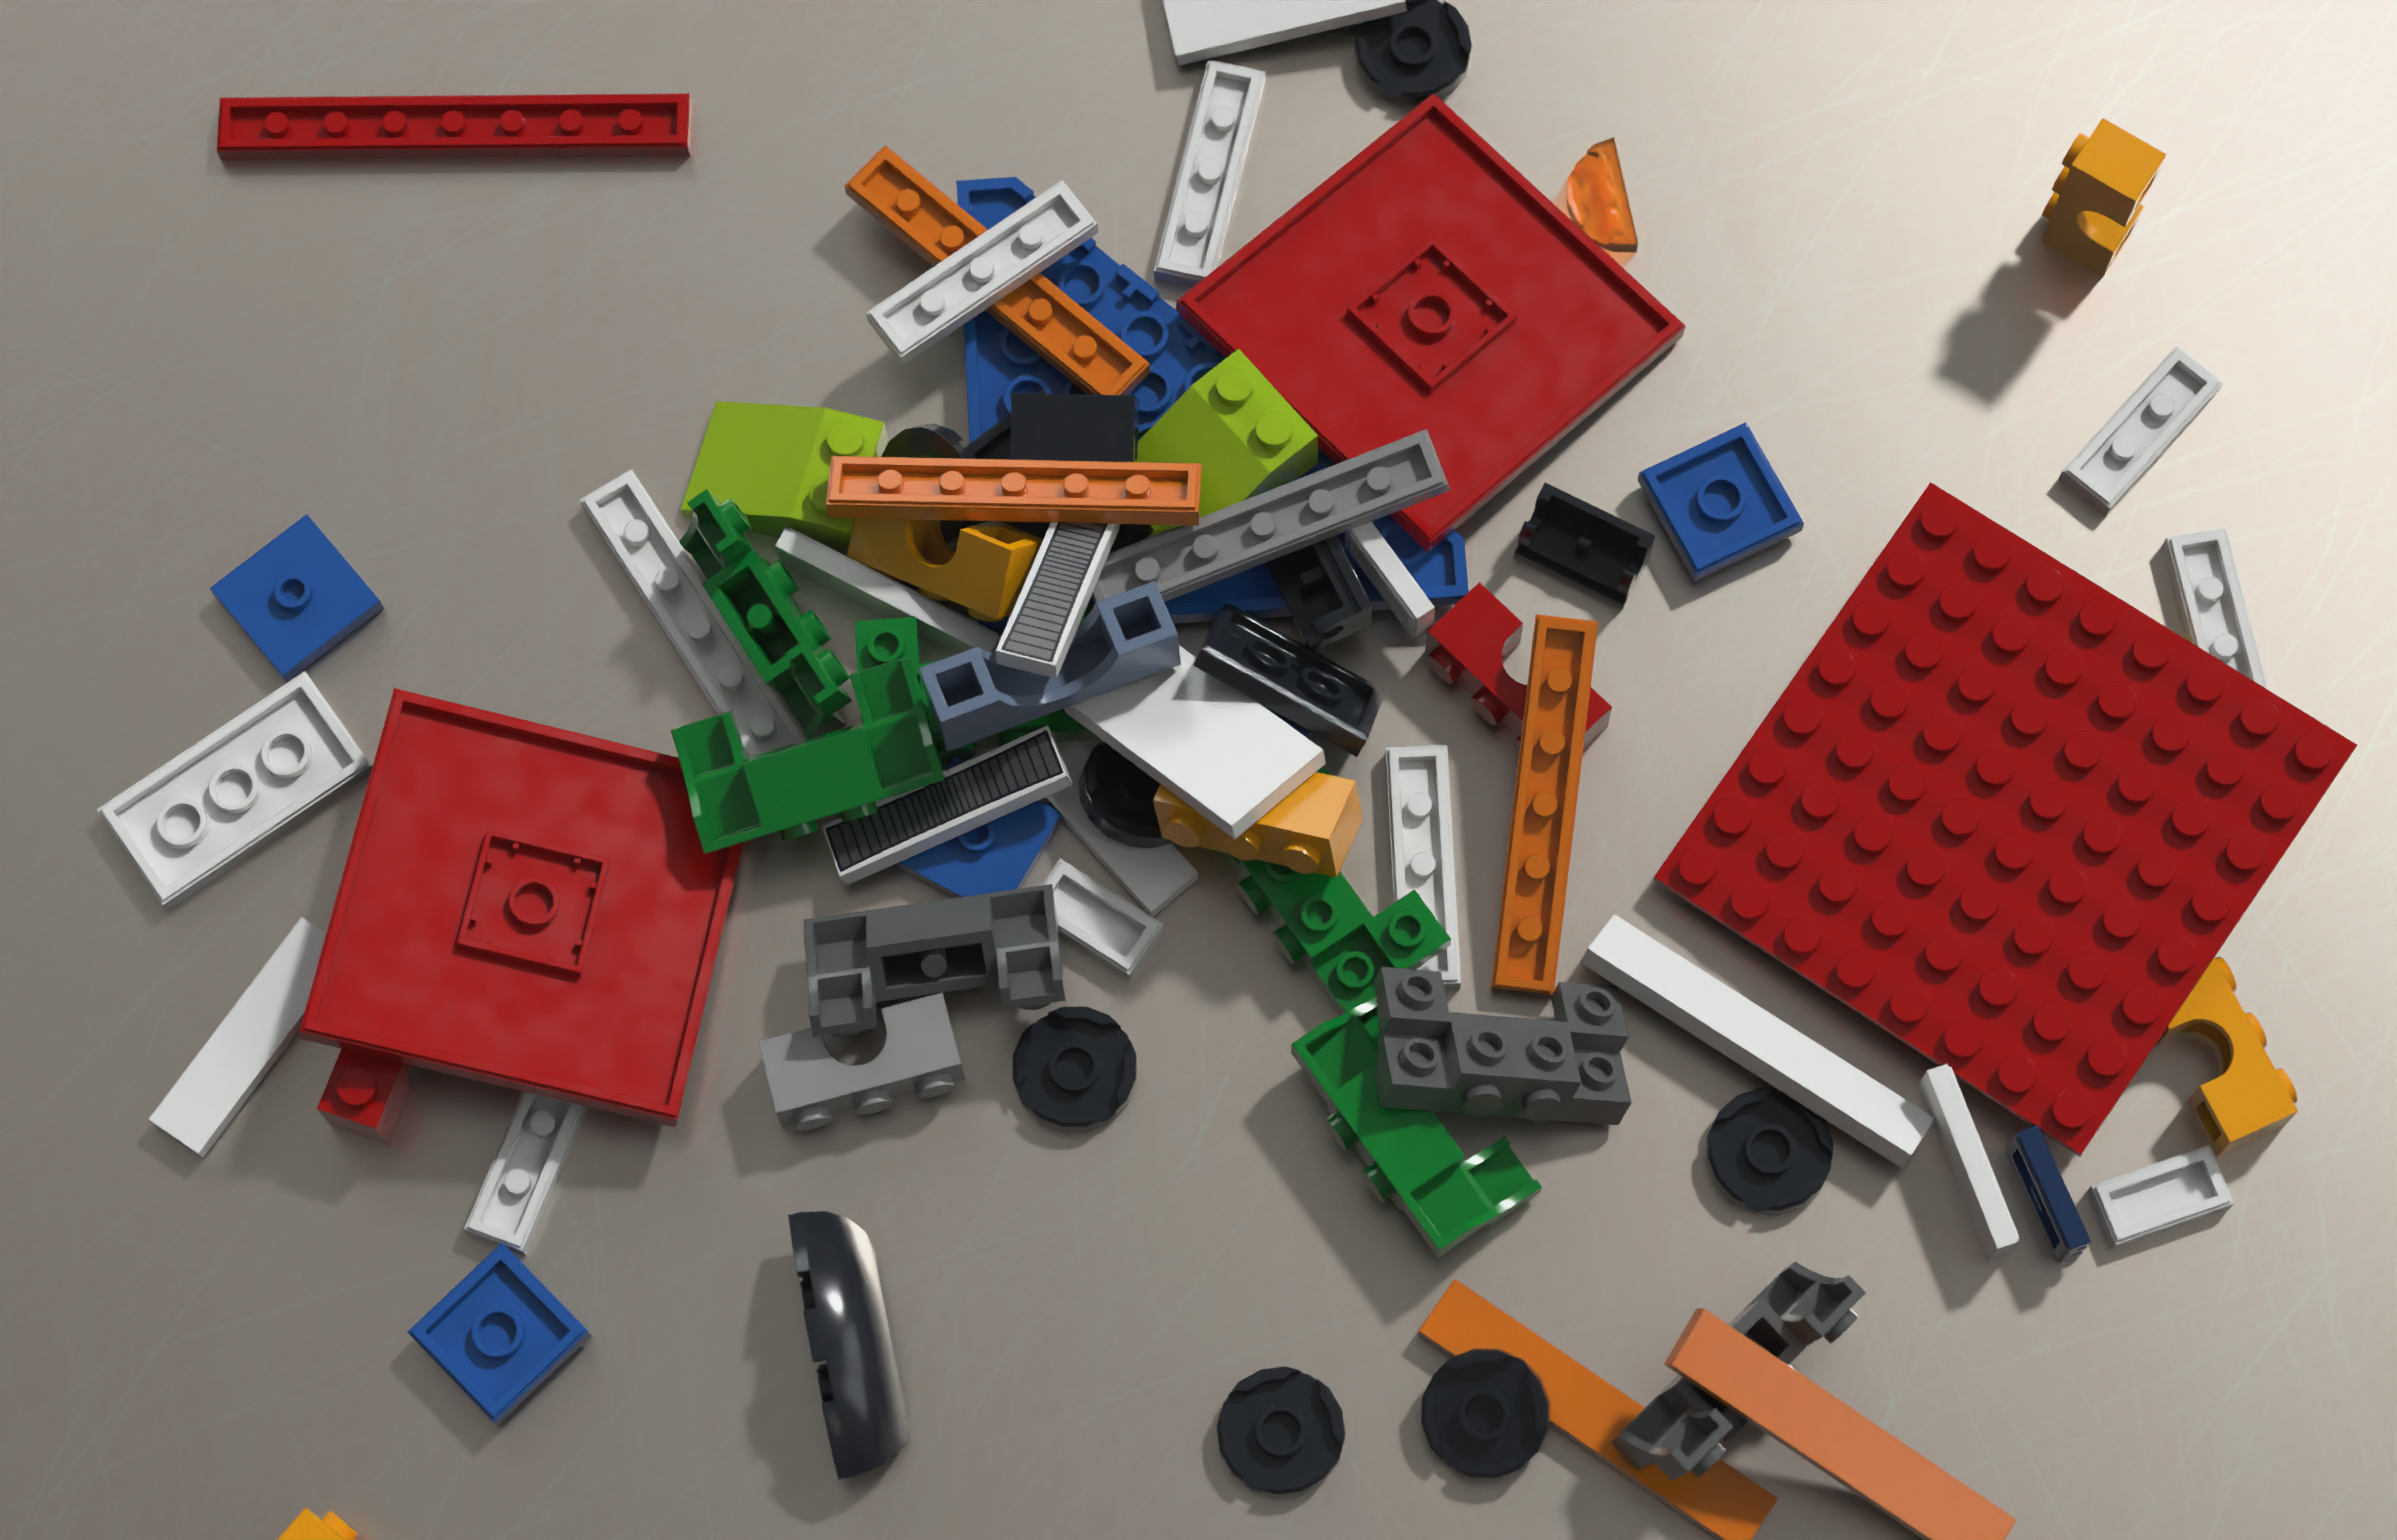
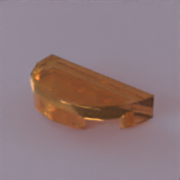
[1566,137,1638,252]

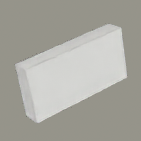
[1345,522,1435,639]
[1041,858,1164,980]
[2087,1145,2234,1249]

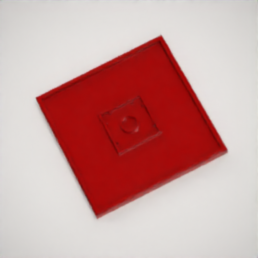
[1176,94,1686,552]
[299,688,743,1127]

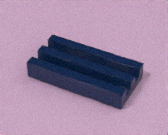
[2007,1125,2091,1263]

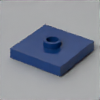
[1637,422,1804,582]
[210,514,384,682]
[894,756,1062,898]
[407,1243,592,1426]

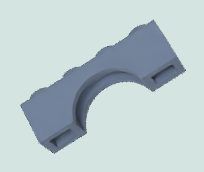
[919,581,1181,752]

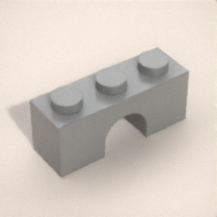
[758,993,965,1131]

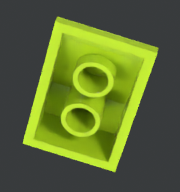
[1135,349,1318,539]
[681,401,888,556]

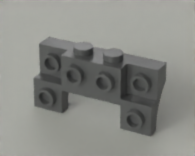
[804,884,1066,1037]
[1374,967,1632,1125]
[1610,1262,1866,1481]

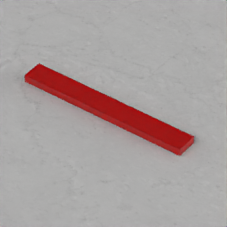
[216,93,692,160]

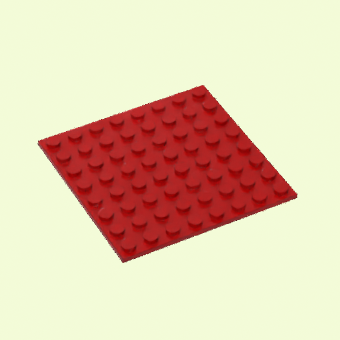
[1654,482,2357,1157]

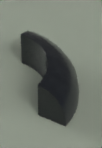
[788,1211,909,1480]

